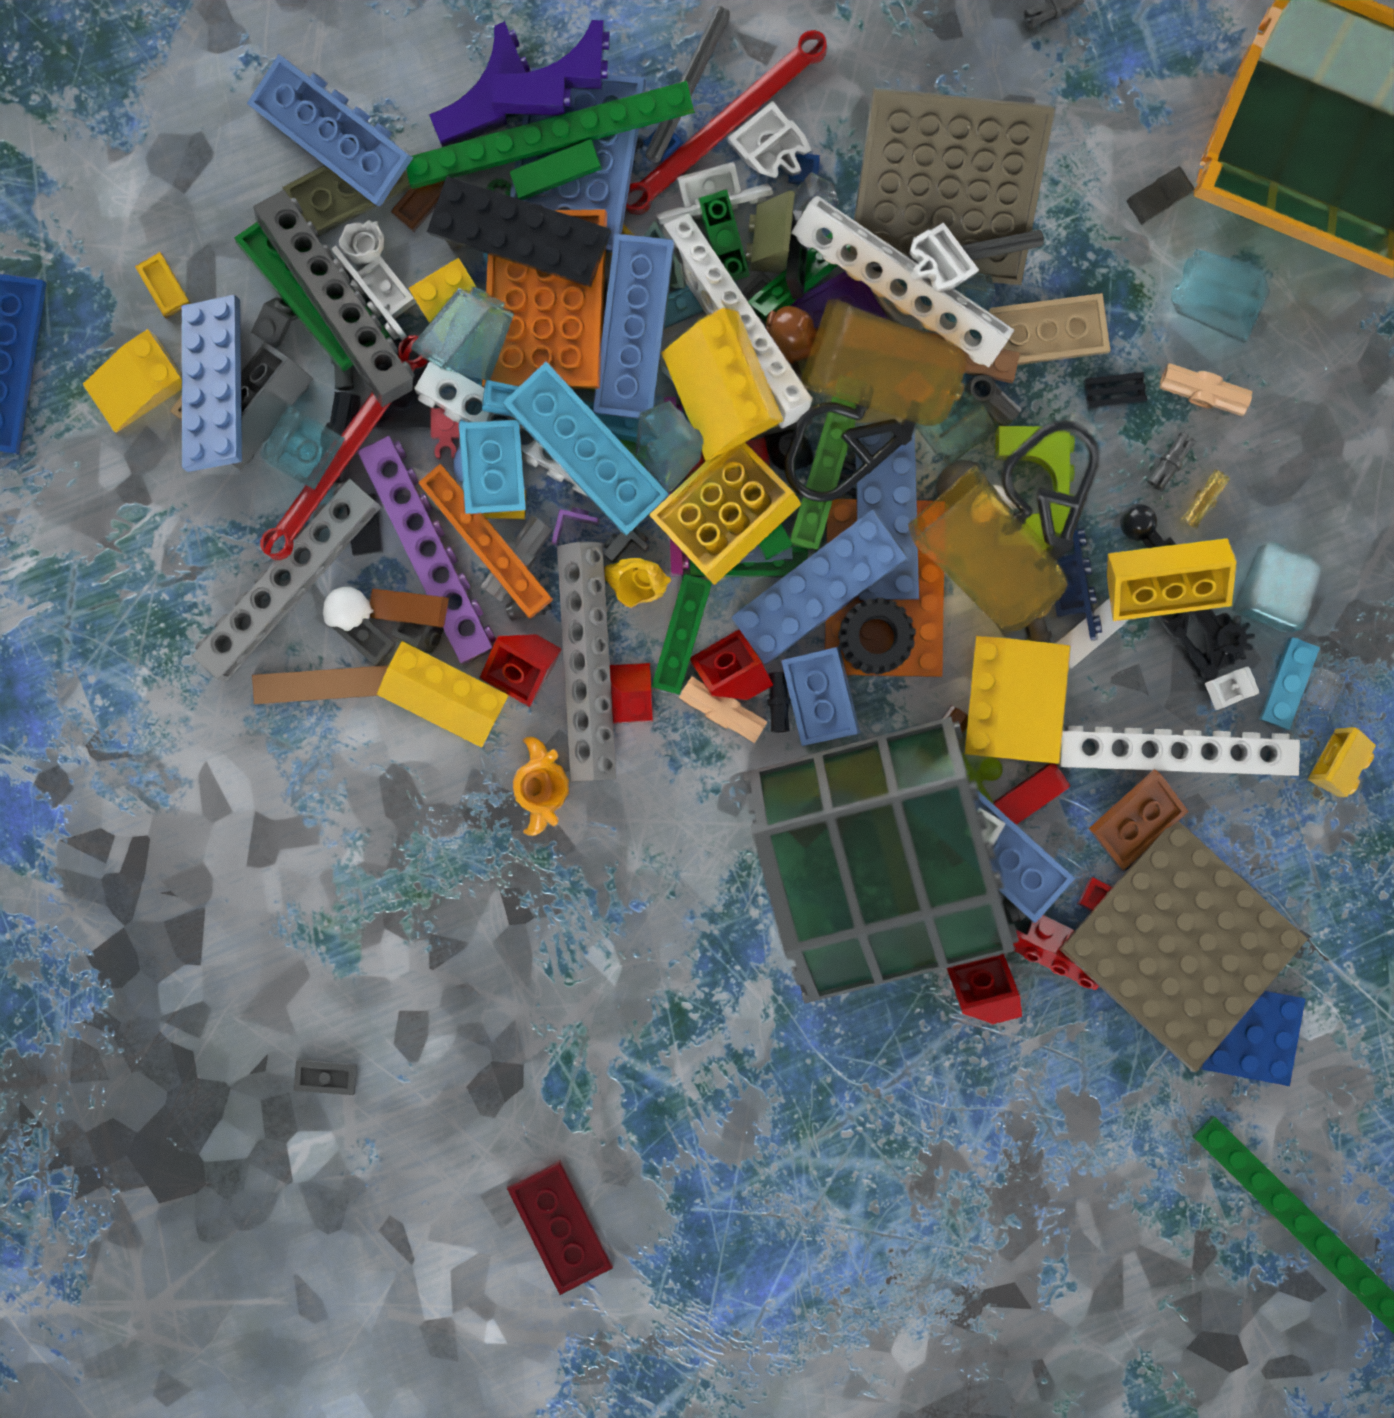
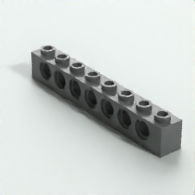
[253,190,414,407]

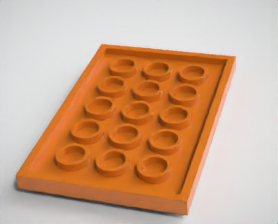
[482,209,608,389]
[824,499,945,677]

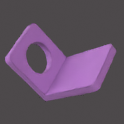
[552,507,600,546]

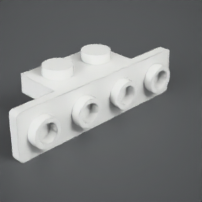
[656,162,773,225]
[331,246,416,341]

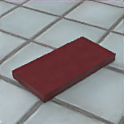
[507,1160,613,1295]

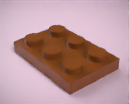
[1089,769,1189,871]

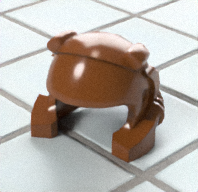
[766,306,826,364]

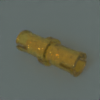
[1181,469,1231,529]

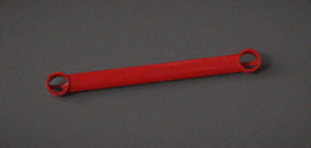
[626,30,827,215]
[260,335,431,560]

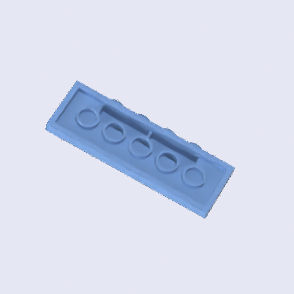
[247,54,413,207]

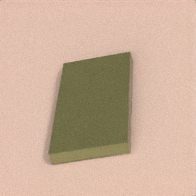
[282,165,411,236]

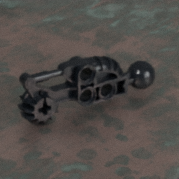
[1120,504,1255,680]

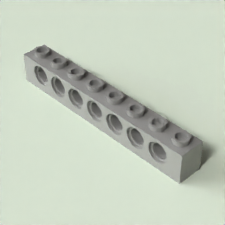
[192,479,382,682]
[557,542,616,782]

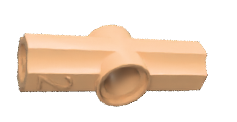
[1159,363,1253,416]
[679,676,767,743]

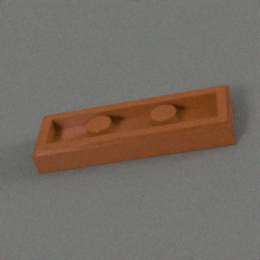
[369,588,449,628]

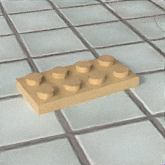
[986,293,1111,365]

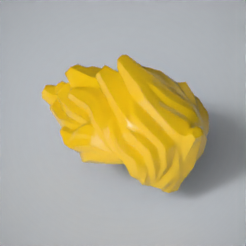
[604,558,671,608]

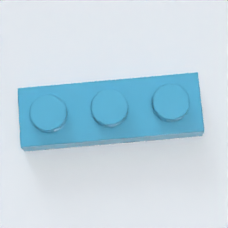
[1259,637,1320,730]

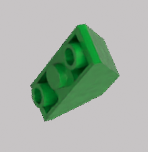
[698,189,750,281]

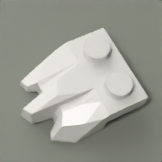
[728,101,812,178]
[910,222,979,291]

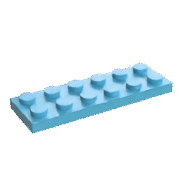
[502,362,669,536]

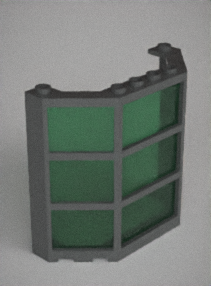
[743,717,1019,1004]

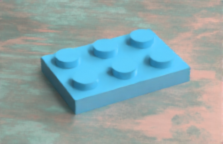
[459,420,526,514]

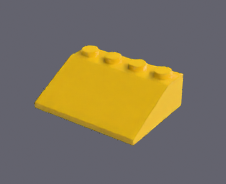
[661,307,784,461]
[649,442,801,585]
[965,636,1071,764]

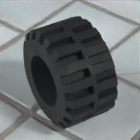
[838,598,916,675]

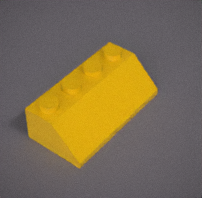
[1107,538,1237,621]
[376,641,509,748]

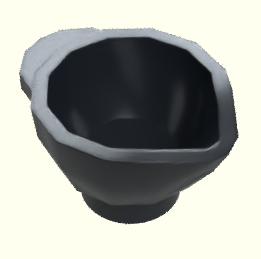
[764,429,814,470]

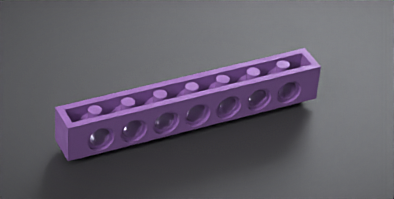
[357,436,496,665]

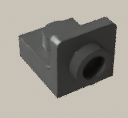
[391,622,444,654]

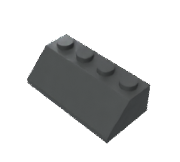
[232,342,313,471]

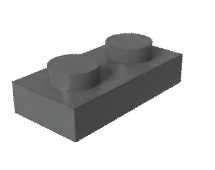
[332,618,396,666]
[294,1059,357,1095]

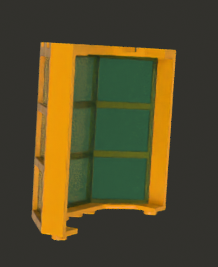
[1193,0,1394,278]

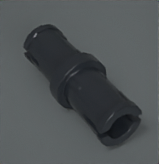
[767,672,791,733]

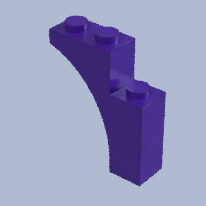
[492,20,610,116]
[429,21,531,147]

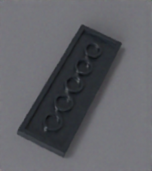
[426,176,611,288]

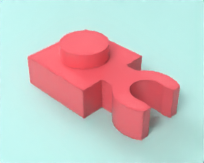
[431,408,460,460]

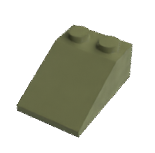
[746,191,795,274]

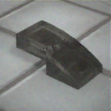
[1126,166,1195,225]

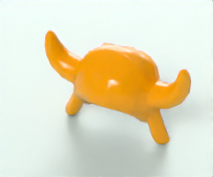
[512,736,569,836]

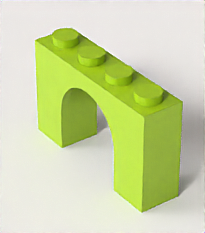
[994,426,1075,548]

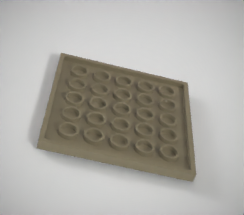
[849,88,1055,285]
[1059,821,1308,1072]

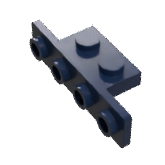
[1048,524,1102,641]

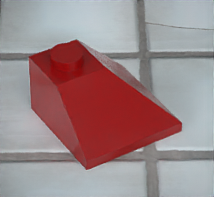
[690,629,773,700]
[479,634,562,707]
[610,663,653,724]
[946,954,1022,1024]

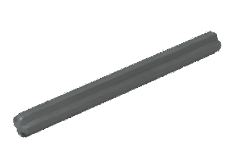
[646,6,730,163]
[871,230,1044,272]

